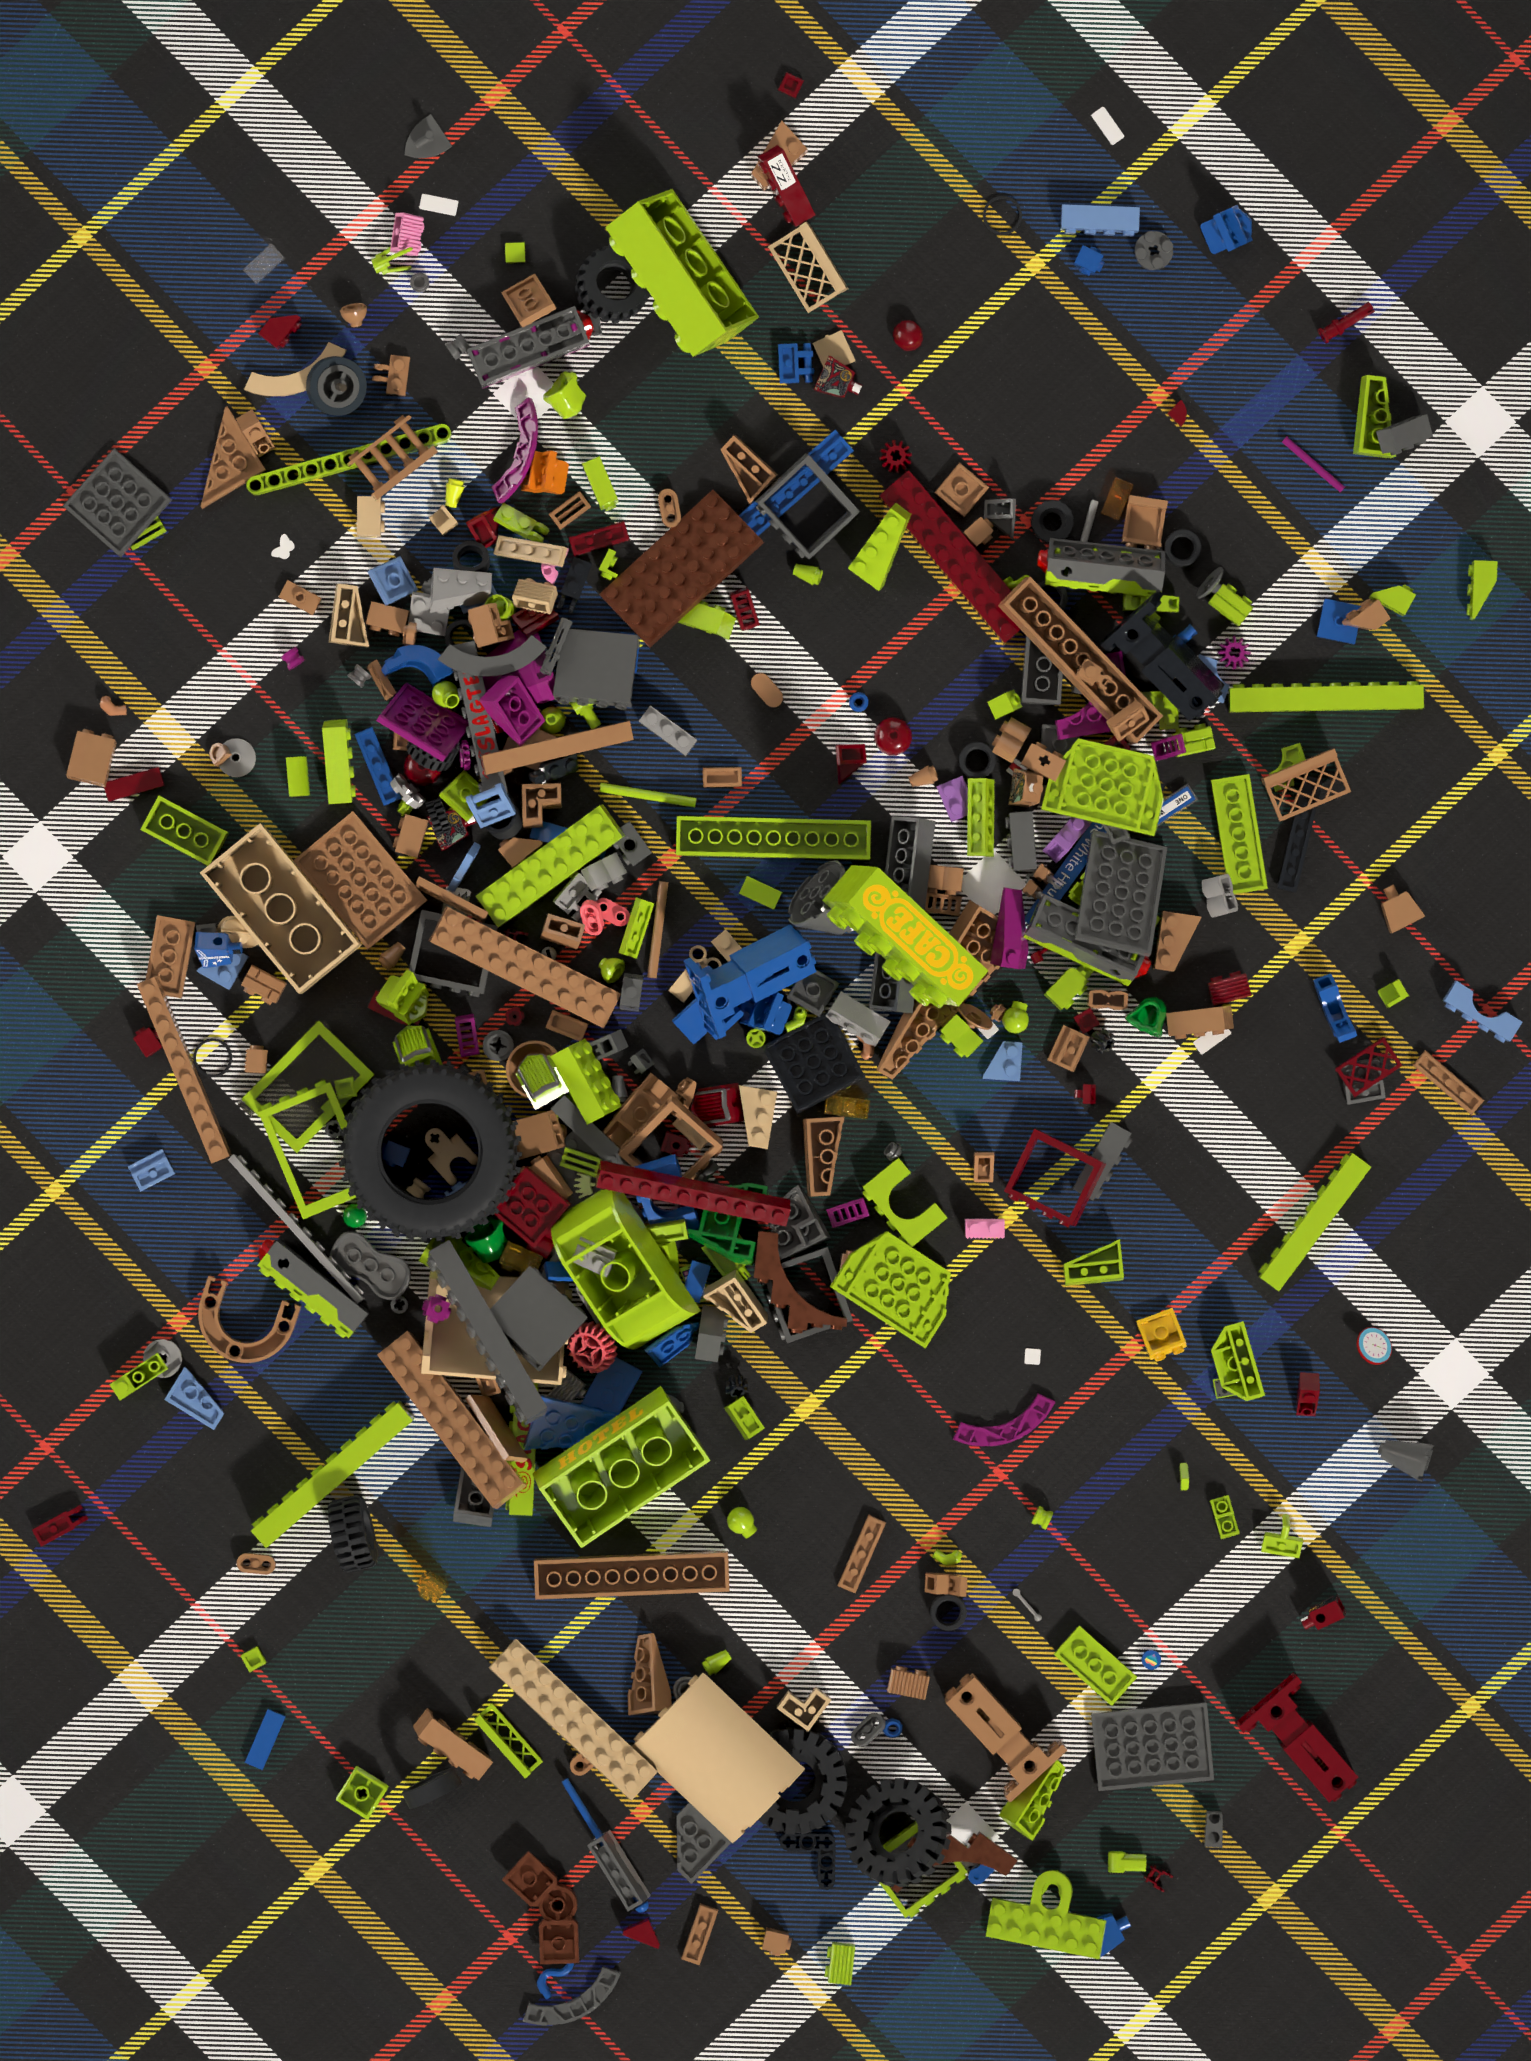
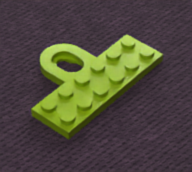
[986,1870,1107,1959]

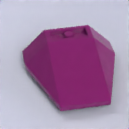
[483,630,555,704]

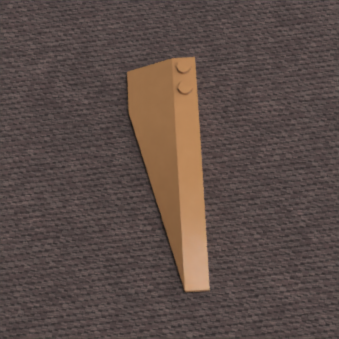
[877,900,1000,1080]

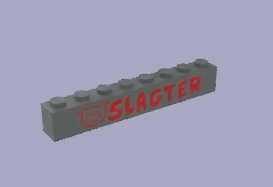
[452,641,508,797]

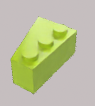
[678,600,736,640]

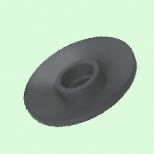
[1196,567,1224,599]

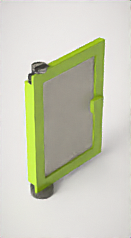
[237,1020,374,1153]

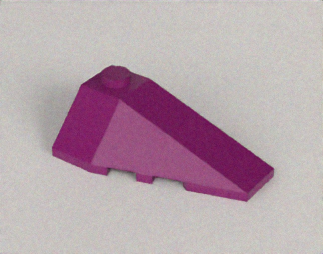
[990,887,1029,969]

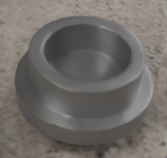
[410,273,429,292]

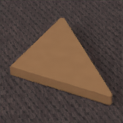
[200,406,266,509]

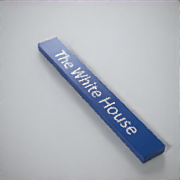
[1025,822,1107,924]

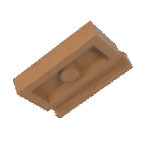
[1048,1025,1090,1072]

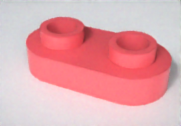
[596,898,630,927]
[580,900,604,935]

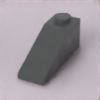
[589,1029,628,1060]

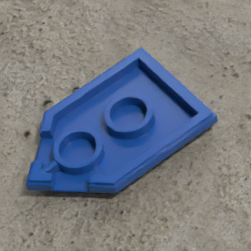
[644,1323,699,1367]

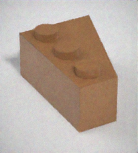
[1153,911,1201,972]
[1166,1005,1234,1039]

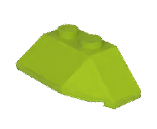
[1211,1321,1265,1401]

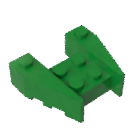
[688,1183,769,1266]

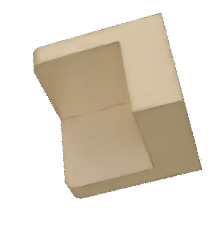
[429,504,458,536]

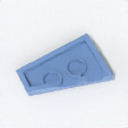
[164,1366,224,1430]

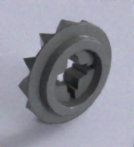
[483,1030,514,1061]

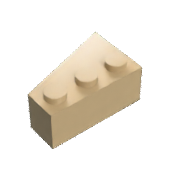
[739,1085,777,1149]

